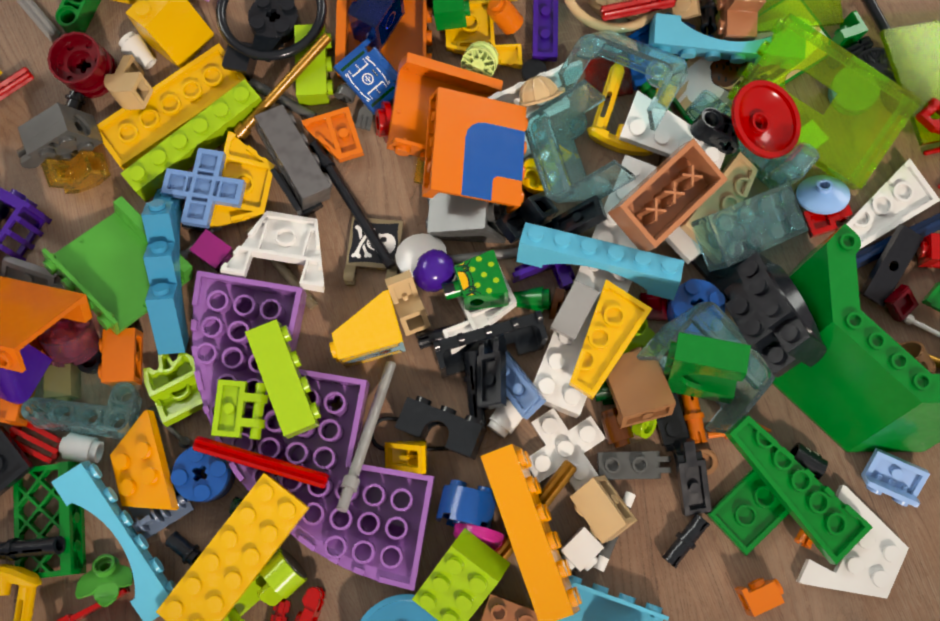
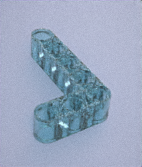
[686,90,820,193]

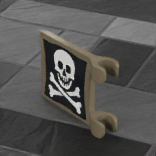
[343,217,403,289]

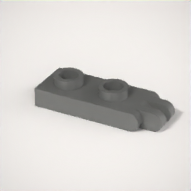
[597,451,672,480]

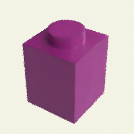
[189,229,233,272]

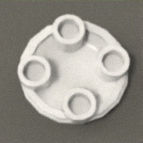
[395,233,447,277]

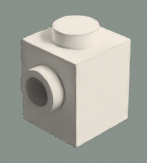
[559,527,604,572]

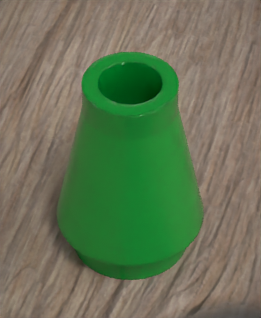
[513,286,551,312]

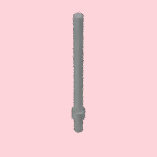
[336,361,396,513]

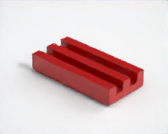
[9,421,62,464]

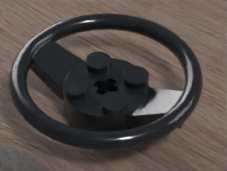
[216,0,327,62]

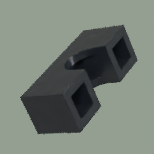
[395,396,487,460]

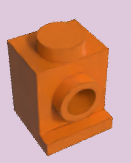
[734,577,785,617]

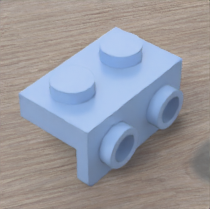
[861,448,930,508]

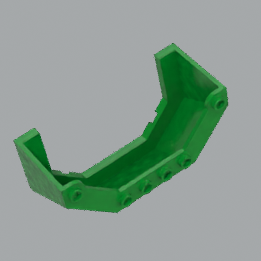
[764,224,940,452]

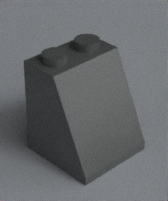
[426,192,507,243]

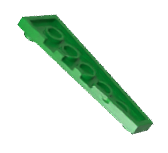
[725,415,873,565]

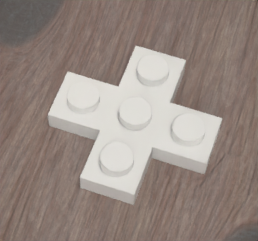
[529,408,606,492]

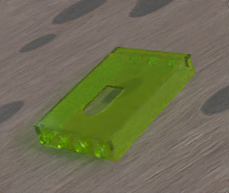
[726,13,922,190]

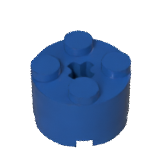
[667,279,726,336]
[171,446,235,502]
[436,480,496,529]

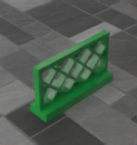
[13,461,86,578]

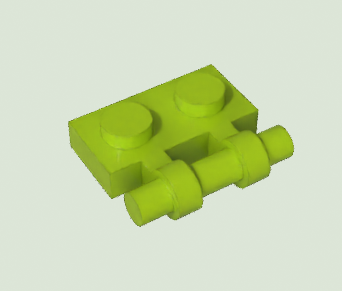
[211,379,268,440]

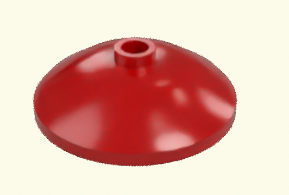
[731,80,801,159]

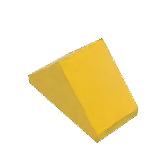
[385,440,428,474]

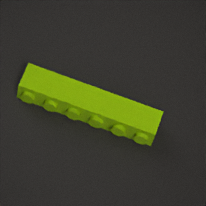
[120,79,262,202]

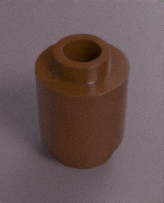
[600,408,634,449]

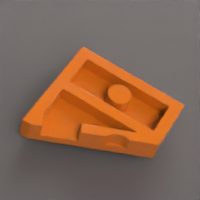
[302,106,364,163]

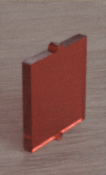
[583,54,633,100]

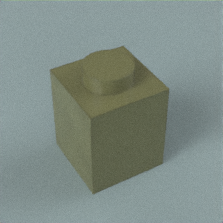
[43,363,81,405]

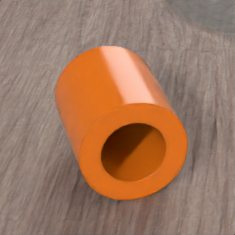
[487,0,524,35]

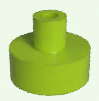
[632,419,657,439]

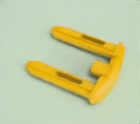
[587,61,674,156]
[0,564,42,621]

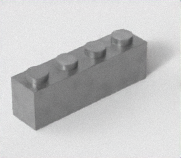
[254,104,333,211]

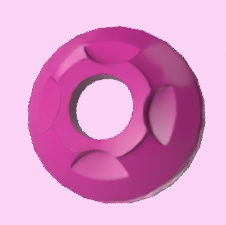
[453,523,504,551]

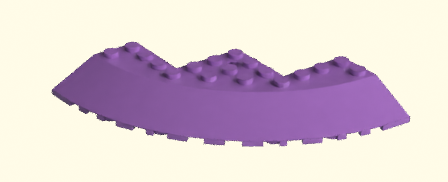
[191,270,435,591]

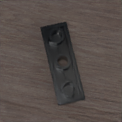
[859,224,924,307]

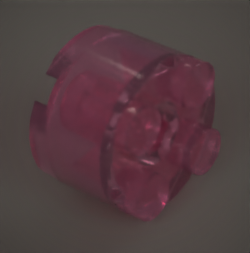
[37,318,100,367]

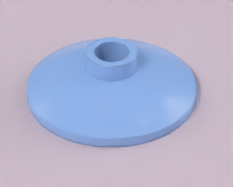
[796,175,851,215]

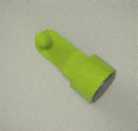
[223,548,307,621]

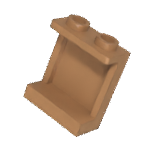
[606,346,676,429]

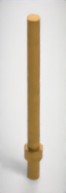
[221,32,332,148]

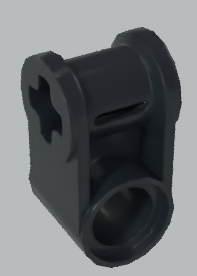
[690,107,739,154]

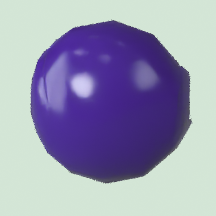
[413,249,455,292]

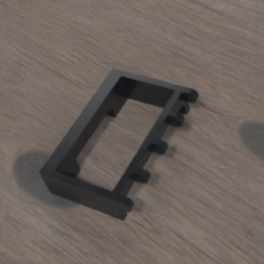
[432,310,548,378]

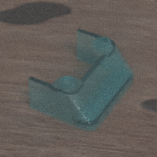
[558,30,688,131]
[525,79,636,203]
[636,302,775,433]

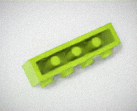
[245,319,322,439]

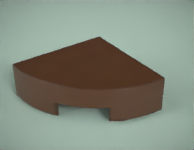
[548,288,566,320]

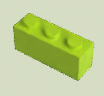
[294,24,334,106]

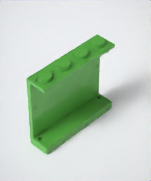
[42,196,193,335]

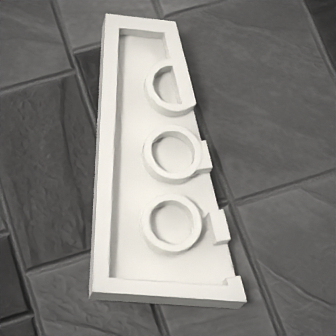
[619,90,725,169]
[846,158,940,249]

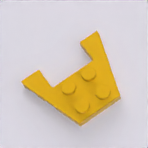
[445,0,523,69]

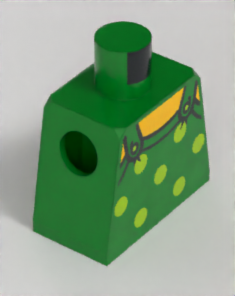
[442,250,509,310]

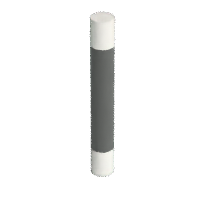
[594,491,636,572]

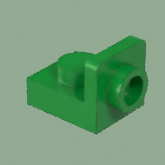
[827,10,868,52]

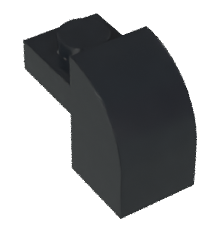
[495,191,559,244]

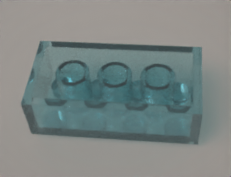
[690,181,809,272]

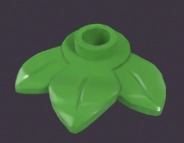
[75,554,133,607]

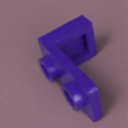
[511,264,575,291]

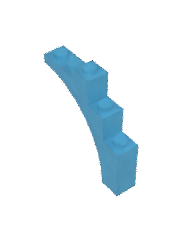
[141,187,189,355]

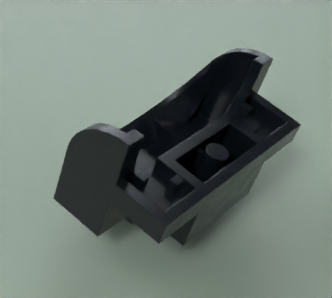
[723,251,827,378]

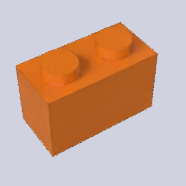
[98,328,143,386]

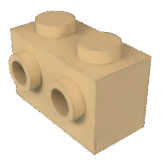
[570,475,637,543]

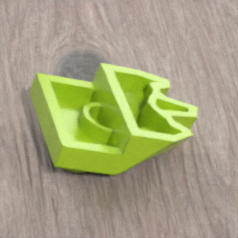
[143,352,203,427]

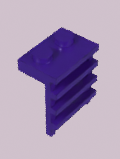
[0,187,52,261]

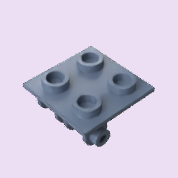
[128,464,194,540]

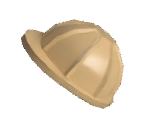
[519,75,566,106]

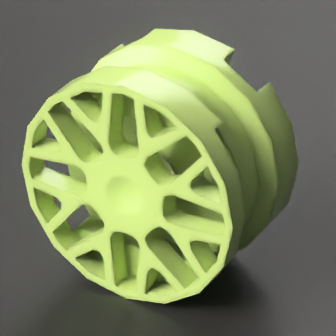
[461,41,499,77]

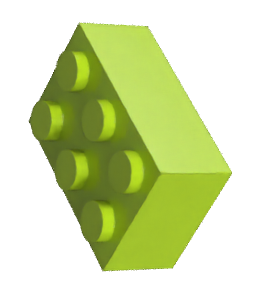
[412,528,511,621]

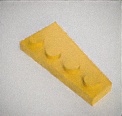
[569,279,652,400]

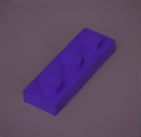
[532,0,558,61]

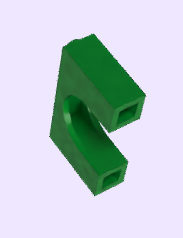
[664,332,751,404]

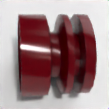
[47,32,117,99]

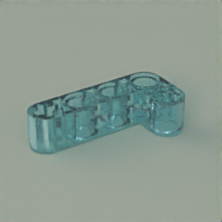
[21,382,142,439]

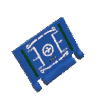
[333,38,398,115]

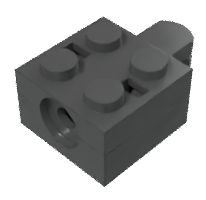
[17,102,103,169]

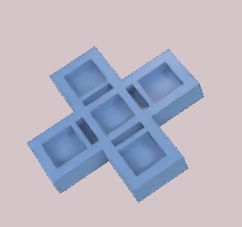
[161,148,246,229]

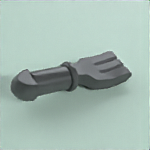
[355,102,373,131]

